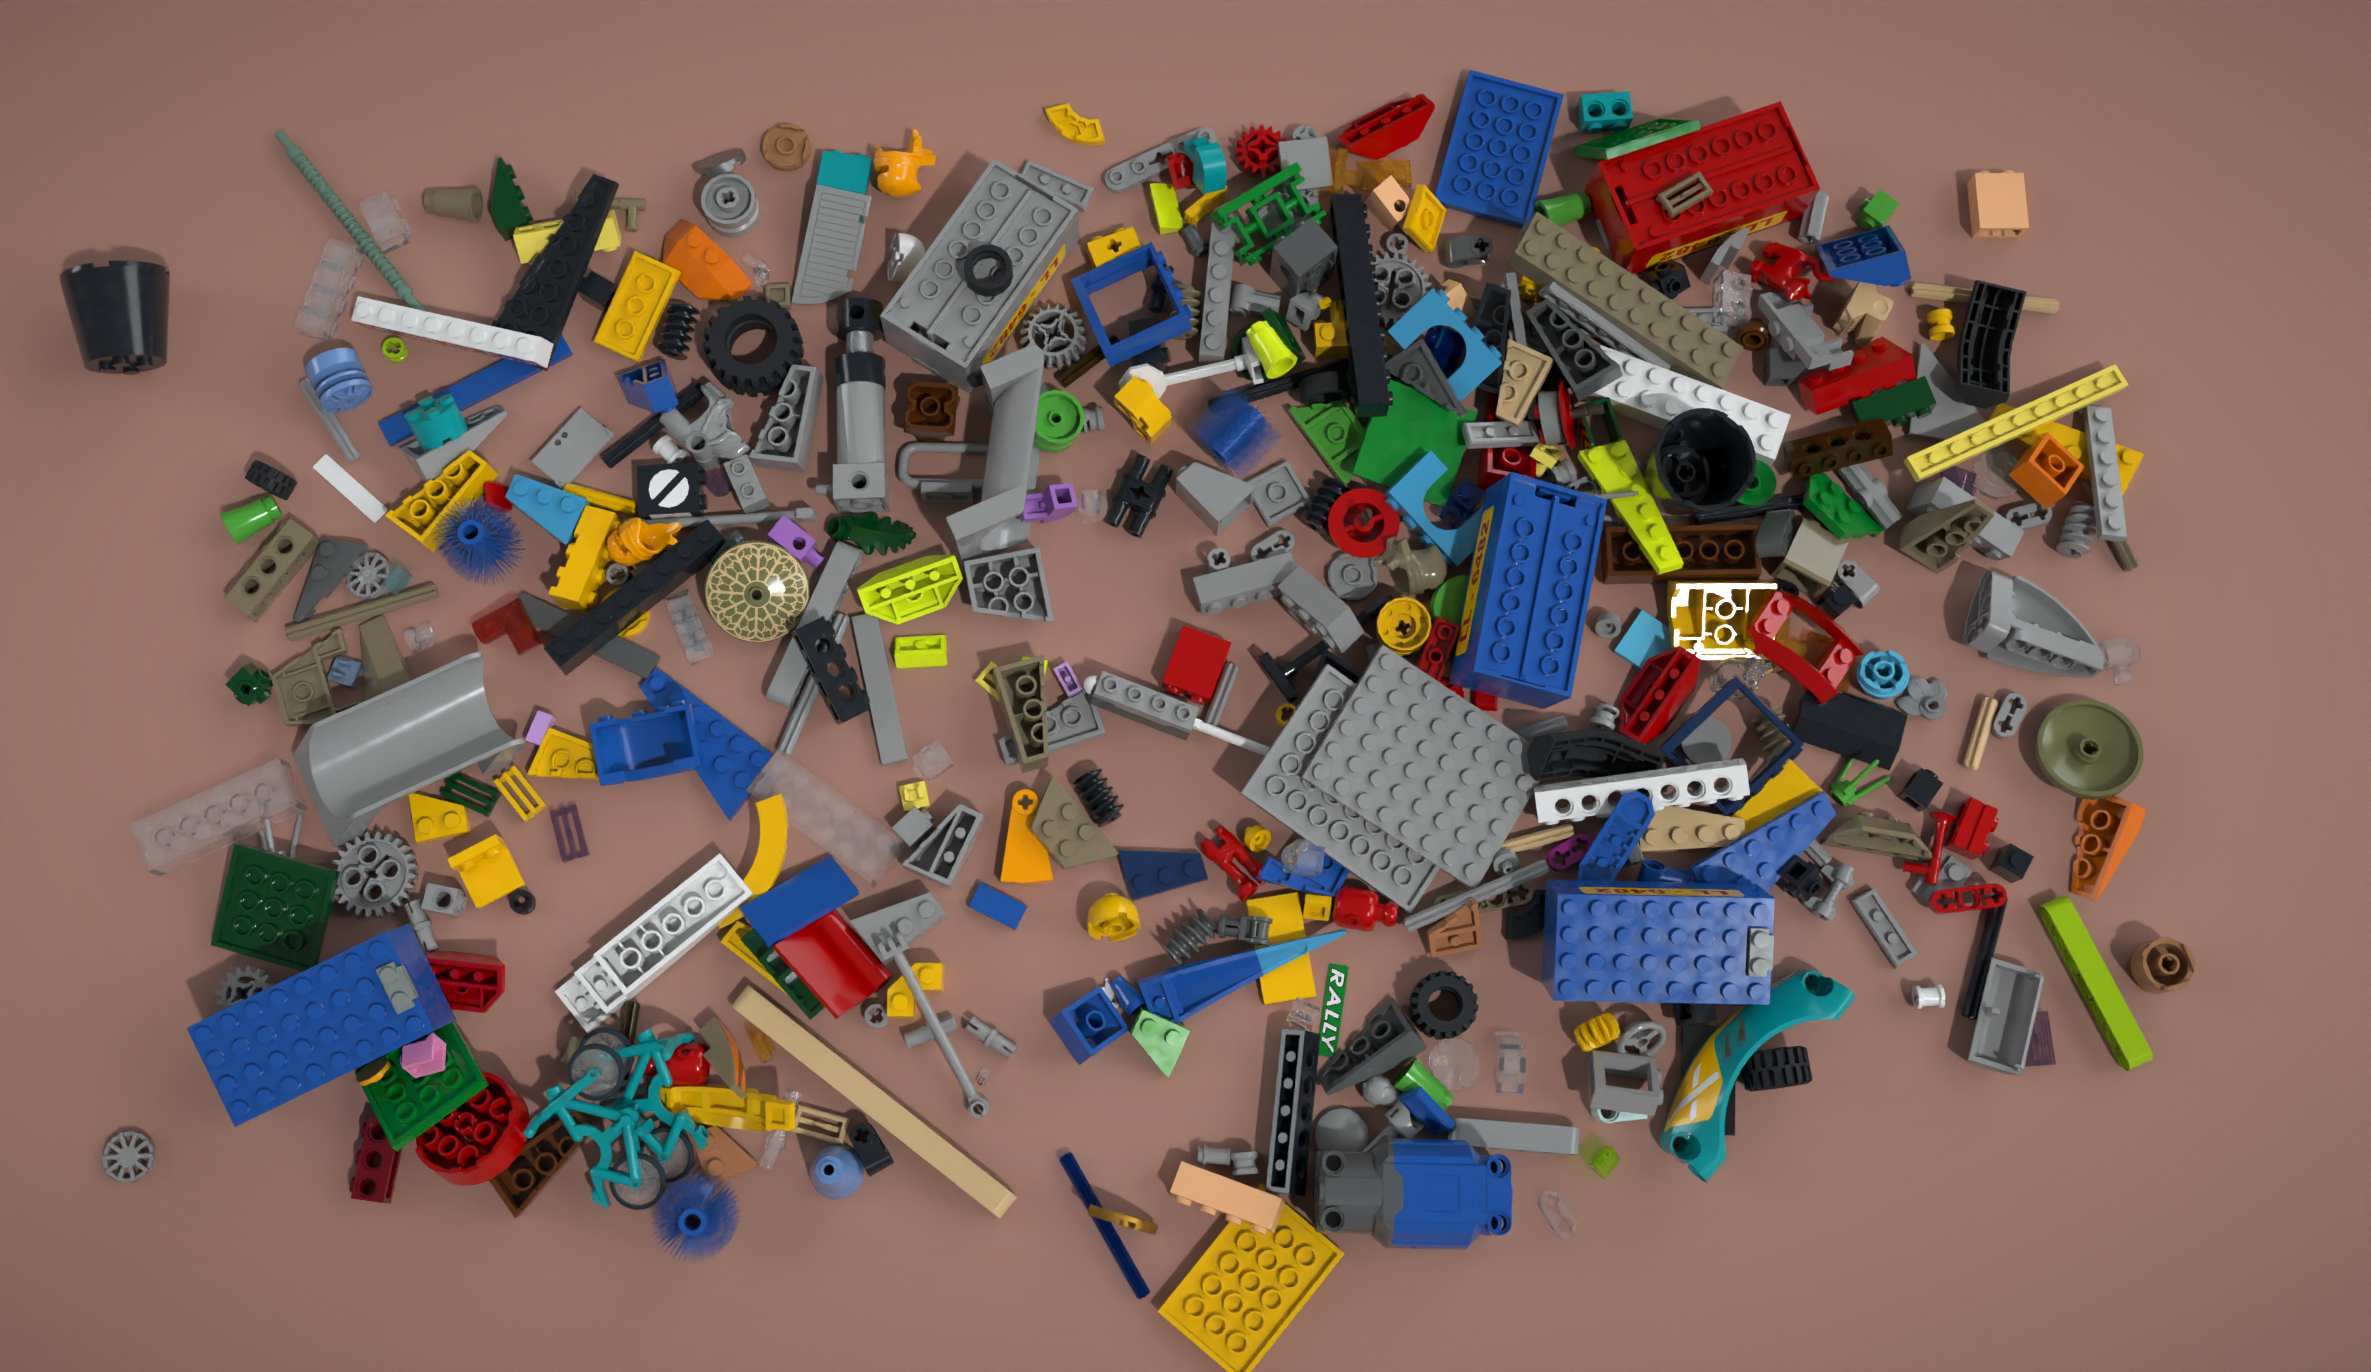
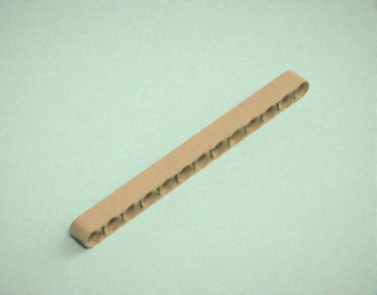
[731,985,1017,1219]

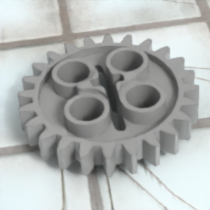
[1371,252,1431,330]
[332,832,419,918]

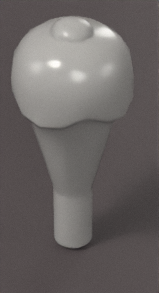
[1362,1075,1409,1110]

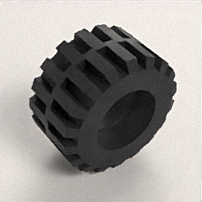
[1409,971,1479,1040]
[1741,1046,1813,1092]

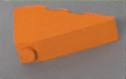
[2071,796,2147,902]

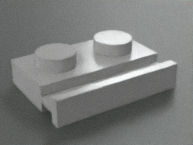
[1910,849,1973,906]

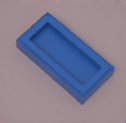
[968,883,1027,931]
[1399,1086,1455,1135]

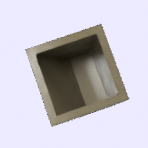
[1770,518,1849,600]

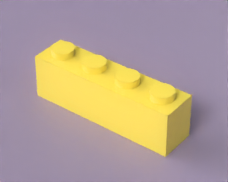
[513,210,622,265]

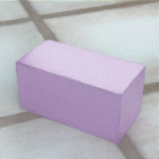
[1053,661,1083,698]
[525,710,556,747]

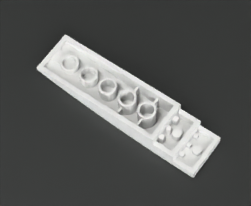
[555,853,753,1033]

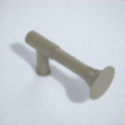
[574,189,646,232]

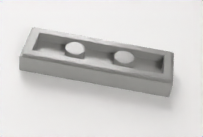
[1021,160,1095,212]
[1461,420,1540,449]
[1850,887,1918,969]

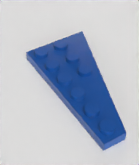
[640,667,779,821]

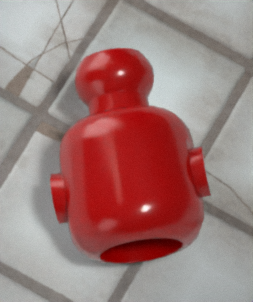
[1333,886,1399,932]
[644,1043,710,1086]

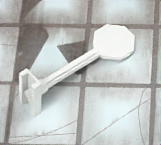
[1119,337,1264,399]

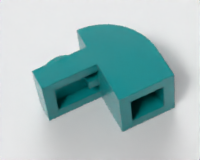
[1183,137,1227,194]

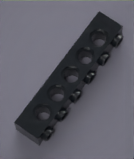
[1265,1029,1321,1196]

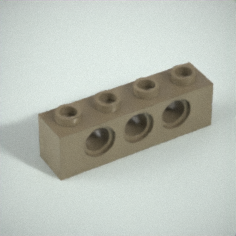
[224,518,320,623]

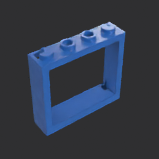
[1071,242,1193,367]

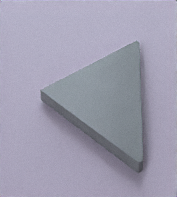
[1907,343,2005,453]

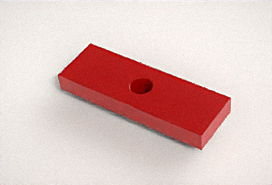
[1417,617,1460,682]

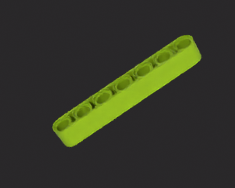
[2039,895,2153,1071]

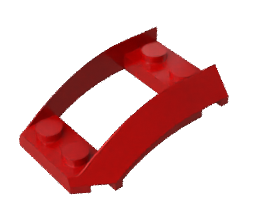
[1746,590,1864,704]

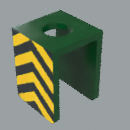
[1574,397,1622,450]

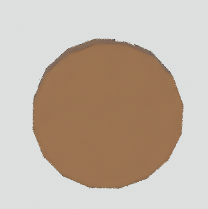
[762,123,811,171]

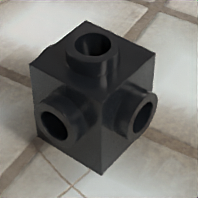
[1647,259,1691,299]
[1779,855,1824,902]

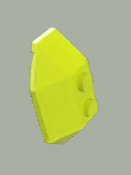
[857,554,963,625]

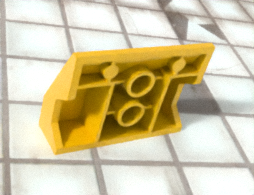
[1667,580,1777,660]

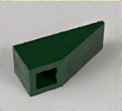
[491,157,534,241]

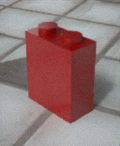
[1162,625,1231,705]

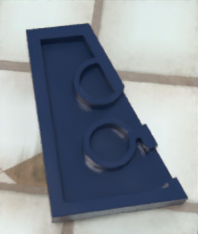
[1118,850,1208,901]

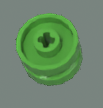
[1033,390,1085,454]

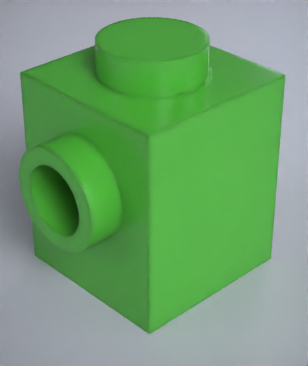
[1856,189,1900,231]

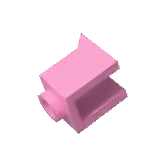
[400,1032,446,1078]

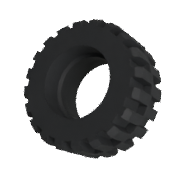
[703,296,804,397]

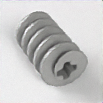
[2056,501,2097,558]

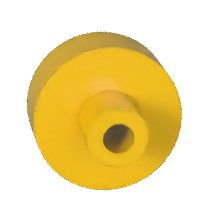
[1244,825,1271,853]

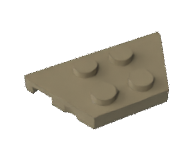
[1029,777,1119,870]

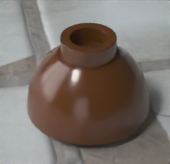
[1736,318,1771,351]

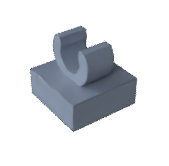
[327,655,363,689]

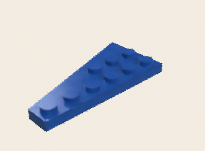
[1688,791,1837,892]

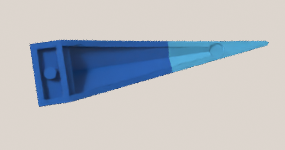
[1138,929,1347,1023]

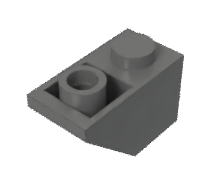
[1764,346,1808,386]

